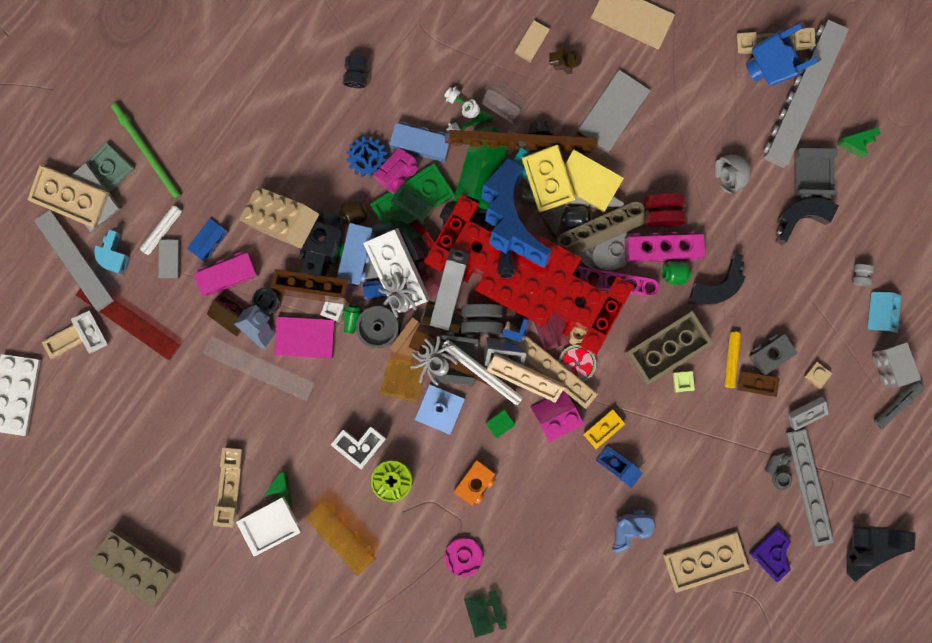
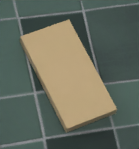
[591,0,675,50]
[27,164,109,228]
[663,531,749,593]

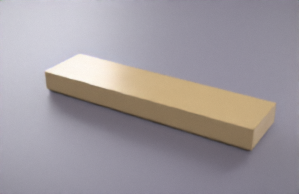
[486,352,564,403]

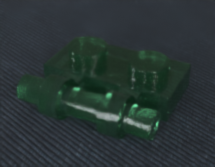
[464,590,507,638]

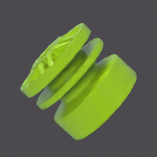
[371,460,413,502]

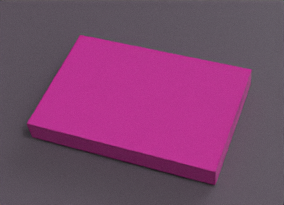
[274,317,335,359]

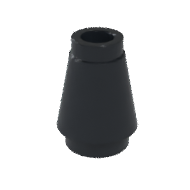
[496,249,516,279]

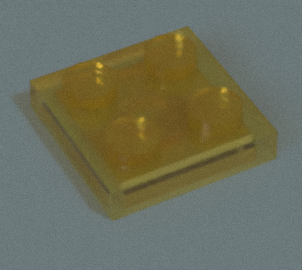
[380,357,425,403]

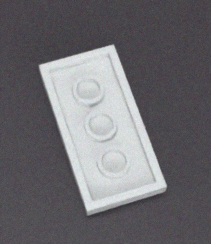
[363,228,430,313]
[0,354,41,436]

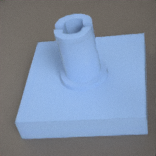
[415,384,465,434]

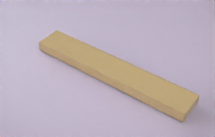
[497,321,598,409]

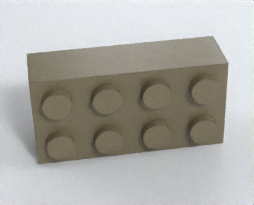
[624,311,713,386]
[88,529,180,607]

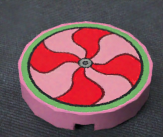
[558,345,596,382]

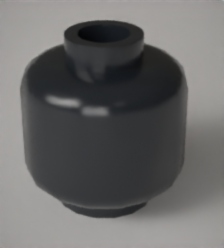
[562,205,591,230]

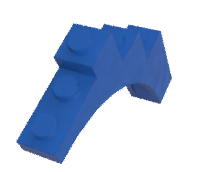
[481,158,551,268]

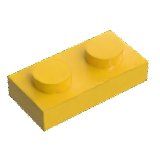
[583,409,625,449]

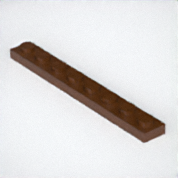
[445,130,598,153]

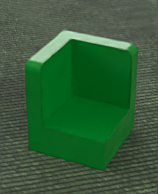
[485,410,515,438]

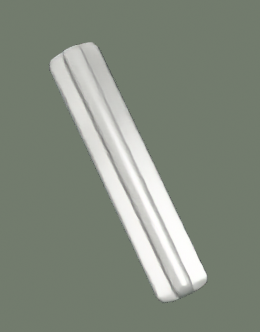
[140,205,182,255]

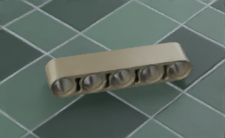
[557,202,645,255]

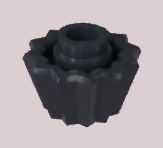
[528,119,554,136]

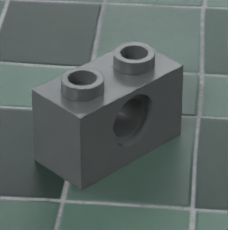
[749,334,798,375]

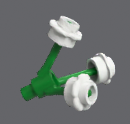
[444,86,493,132]

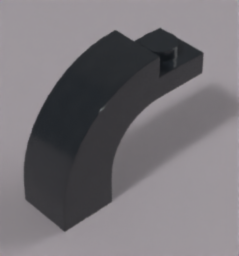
[775,198,839,245]
[373,220,429,277]
[688,254,746,306]

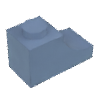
[234,305,275,349]

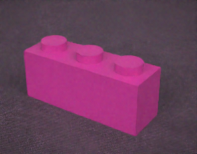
[193,252,258,297]

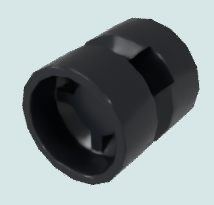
[342,56,370,89]
[252,288,281,315]

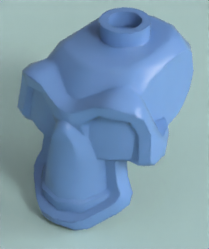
[612,510,656,553]

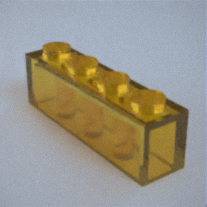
[305,501,376,576]

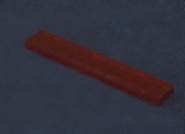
[76,288,181,361]

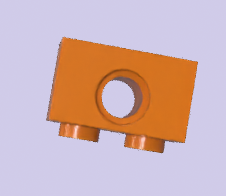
[454,460,496,506]

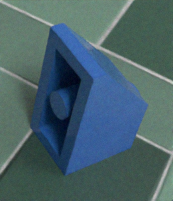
[596,446,643,488]

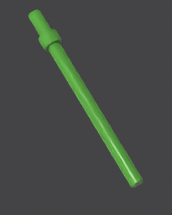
[111,103,181,199]

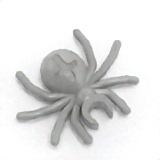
[378,273,417,318]
[410,336,458,385]

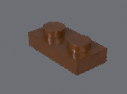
[737,371,780,397]

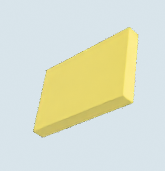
[522,145,576,213]
[565,150,624,212]

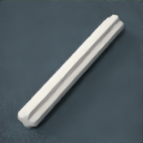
[442,340,522,405]

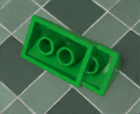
[454,126,507,209]

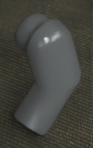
[765,453,792,475]

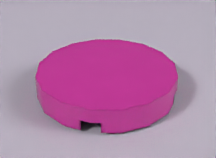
[444,537,483,577]

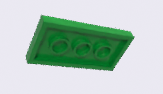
[370,163,455,225]

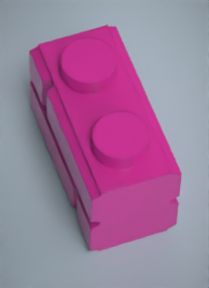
[374,148,419,194]

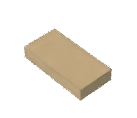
[515,20,550,63]
[42,325,83,359]

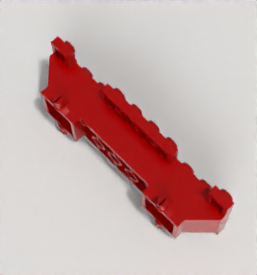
[424,195,634,356]

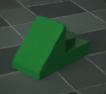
[837,127,881,158]
[264,472,293,510]

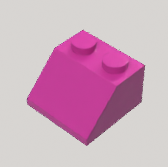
[531,391,584,442]

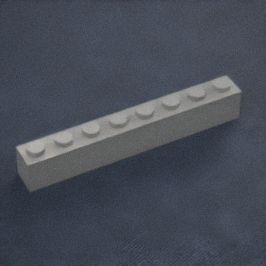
[763,20,849,168]

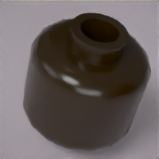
[339,198,369,225]

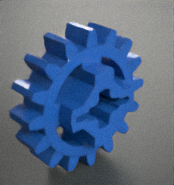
[346,136,388,178]

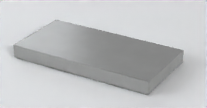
[577,70,650,153]

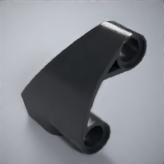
[846,527,916,582]

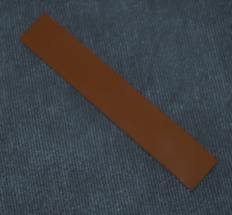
[408,330,518,391]

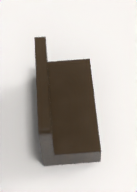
[207,291,247,336]
[421,303,463,334]

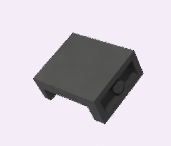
[794,148,837,200]
[435,332,479,386]

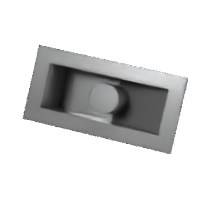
[484,337,526,366]

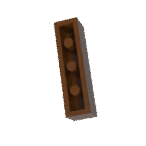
[271,269,354,305]

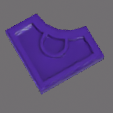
[749,527,791,583]

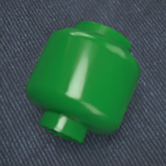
[662,260,692,286]

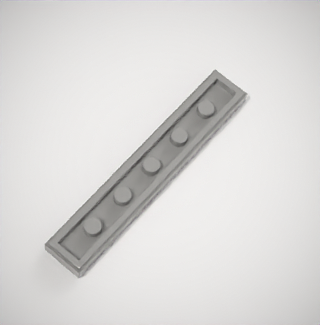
[34,210,114,312]
[786,429,834,547]

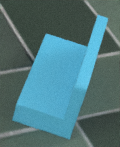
[868,292,902,333]

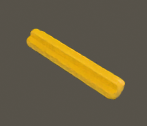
[725,331,741,388]

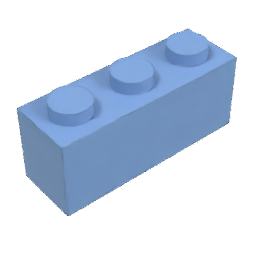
[389,122,450,163]
[337,223,375,285]

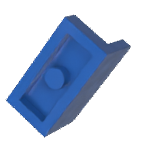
[187,219,228,262]
[502,318,531,342]

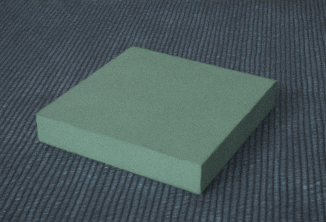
[86,142,134,193]

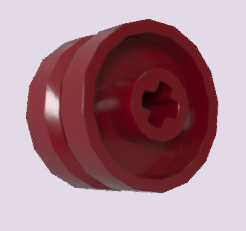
[644,193,688,227]

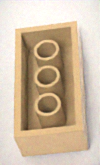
[239,186,319,249]

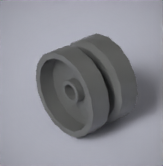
[461,304,503,335]
[356,306,400,348]

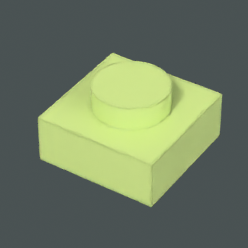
[672,371,695,392]

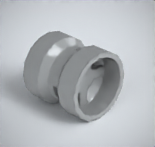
[852,264,874,286]

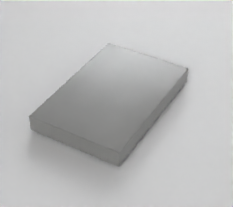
[71,163,121,232]

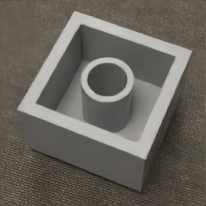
[873,342,921,388]

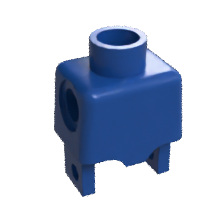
[746,22,822,86]

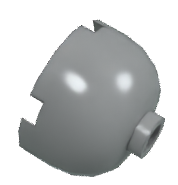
[715,154,751,194]

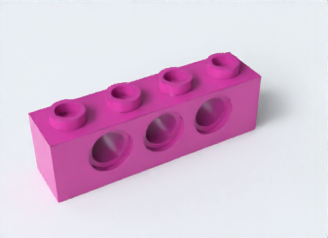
[624,231,705,262]

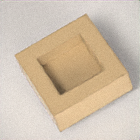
[804,362,832,389]

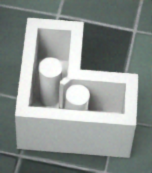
[331,427,387,469]

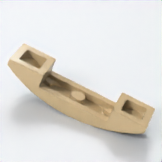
[737,28,815,54]
[213,448,242,528]

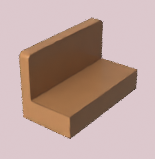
[390,317,431,362]

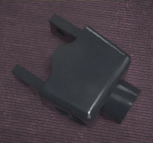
[299,212,343,277]

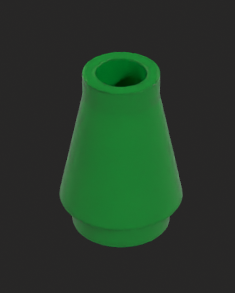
[343,305,362,334]

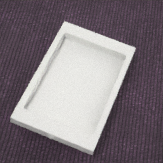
[236,497,302,556]

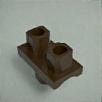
[549,46,582,74]

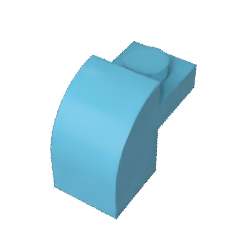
[95,230,130,275]

